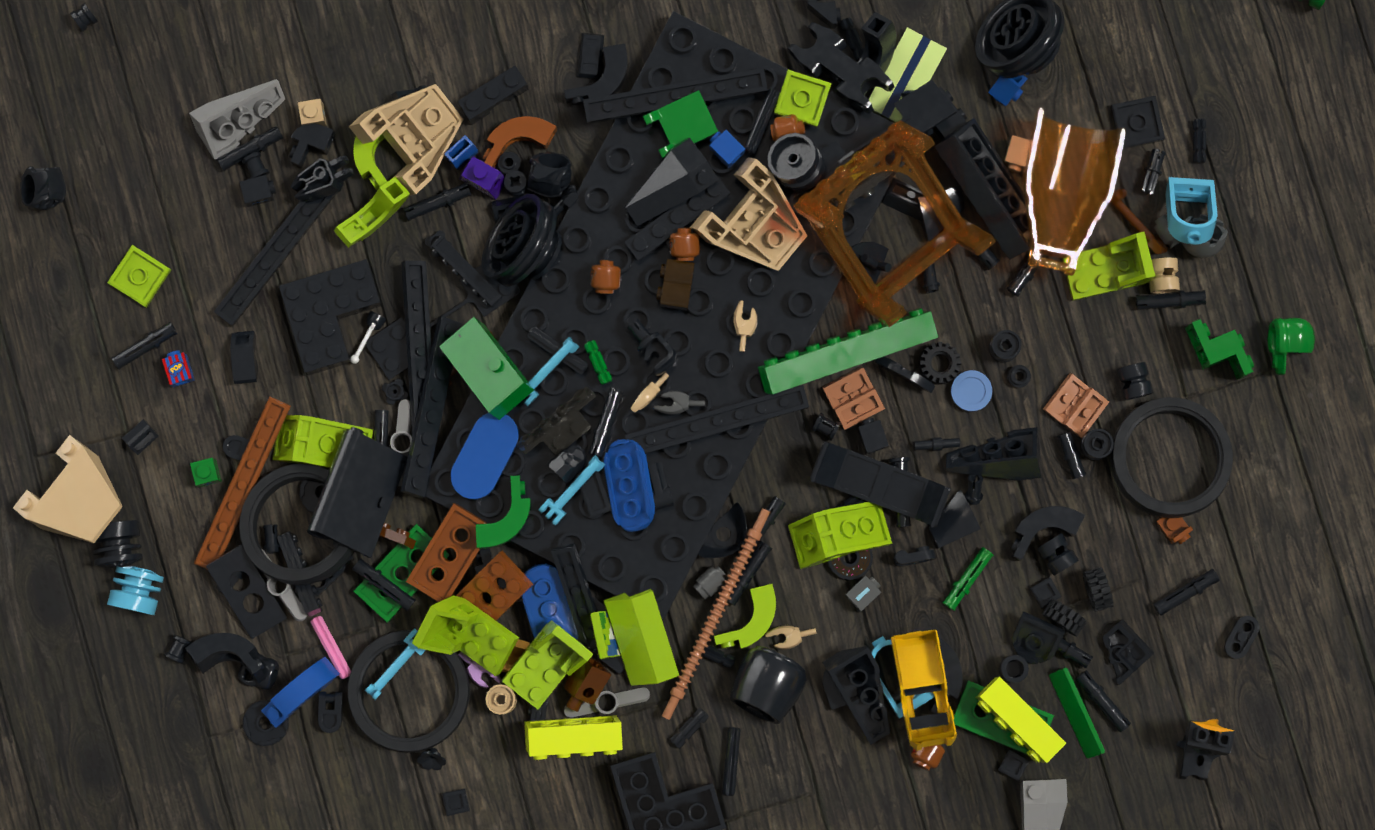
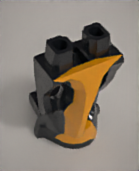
[1176,719,1235,780]

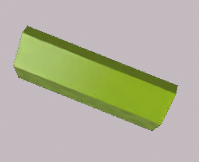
[603,589,679,686]

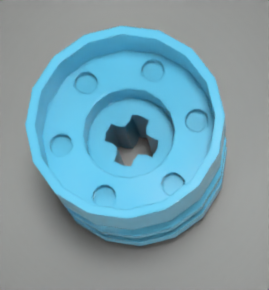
[107,566,164,615]

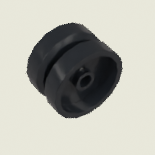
[768,133,825,192]

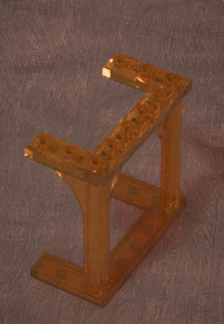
[793,120,996,327]

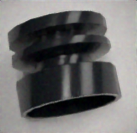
[93,520,143,568]

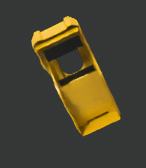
[891,630,957,751]

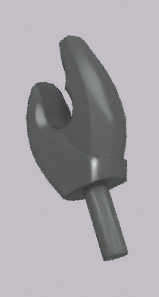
[653,391,705,415]

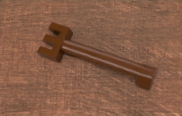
[1108,189,1168,254]

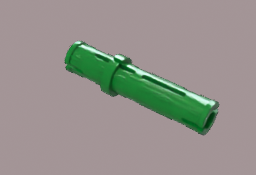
[942,547,994,611]

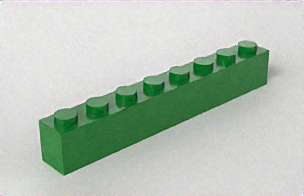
[758,308,938,394]

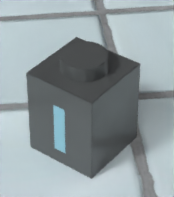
[845,576,881,612]

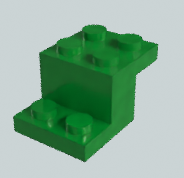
[1185,319,1254,380]

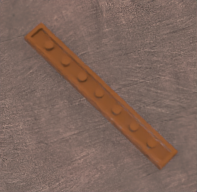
[194,396,291,570]

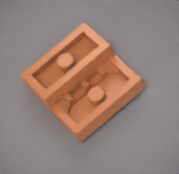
[822,366,885,430]
[1043,373,1109,438]

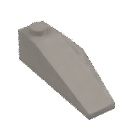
[189,79,285,159]
[1020,779,1068,830]

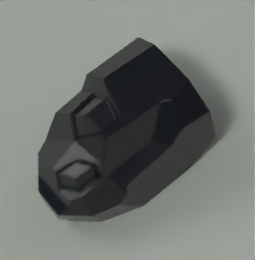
[547,445,586,483]

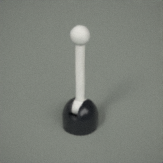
[350,311,386,364]

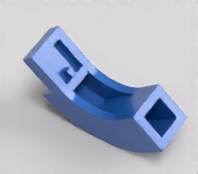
[261,657,340,728]

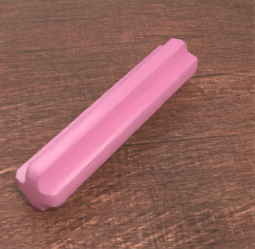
[311,616,351,679]

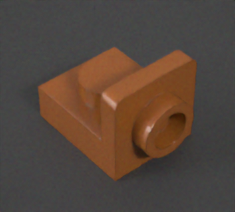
[1156,517,1193,545]

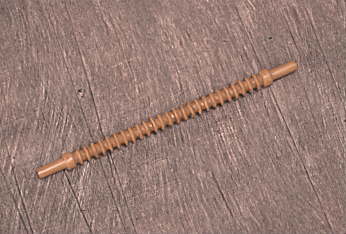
[662,508,770,720]

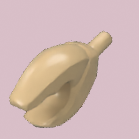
[733,300,757,352]
[631,373,669,412]
[765,625,817,650]

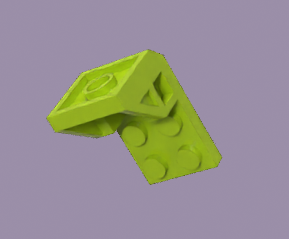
[1062,232,1155,301]
[272,415,373,468]
[788,502,892,569]
[412,595,519,676]
[501,620,593,710]

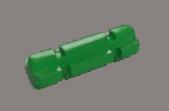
[584,340,612,385]

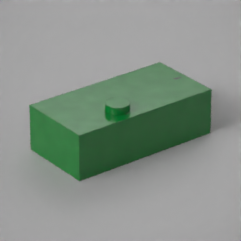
[439,317,534,420]

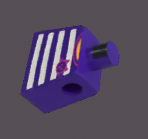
[459,156,505,200]

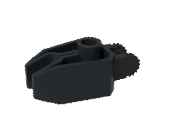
[291,156,354,201]

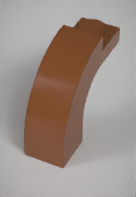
[482,116,557,168]

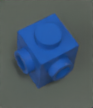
[988,75,1028,106]

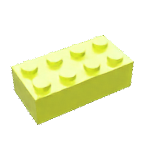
[976,677,1066,763]
[524,715,623,760]

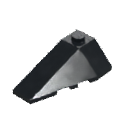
[946,427,1042,480]

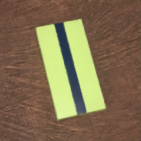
[869,28,947,128]

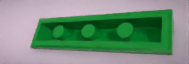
[1049,668,1105,758]

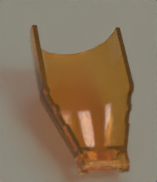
[1022,108,1126,276]

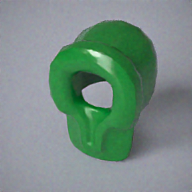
[1268,318,1315,375]

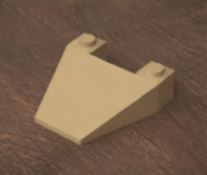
[349,84,464,196]
[690,157,807,271]
[13,435,123,543]

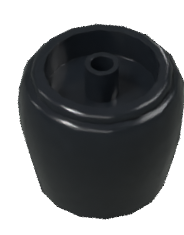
[730,646,807,724]

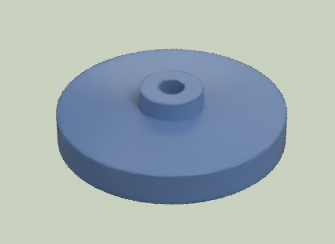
[951,370,992,412]

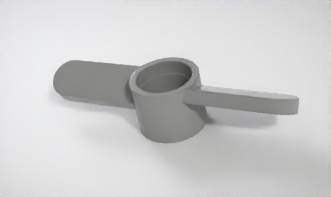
[390,399,412,486]
[262,549,307,621]
[564,687,650,718]

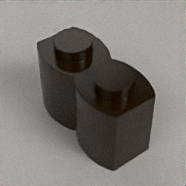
[656,259,695,311]

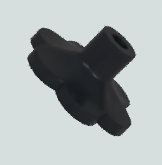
[417,748,446,770]

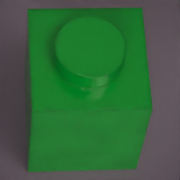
[190,458,222,488]

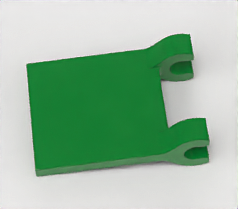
[643,90,718,158]

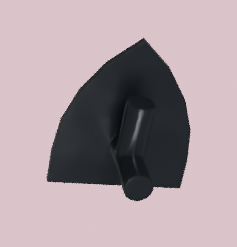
[846,242,892,291]

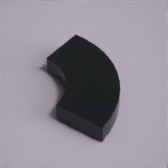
[875,356,935,393]

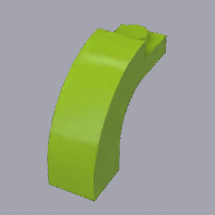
[354,134,387,190]
[334,177,410,248]
[714,584,776,649]

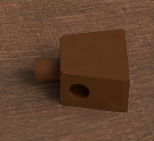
[564,658,611,712]

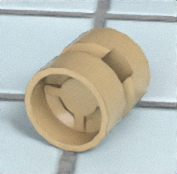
[1149,258,1180,294]
[485,684,517,715]

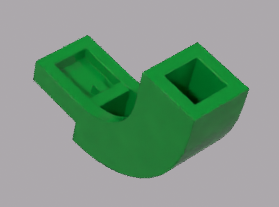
[476,476,530,549]

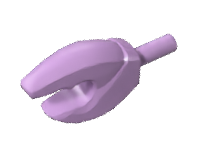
[458,652,502,688]

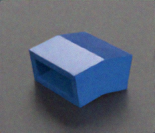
[444,135,478,171]

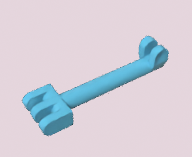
[524,337,579,406]
[538,455,605,526]
[365,628,426,700]

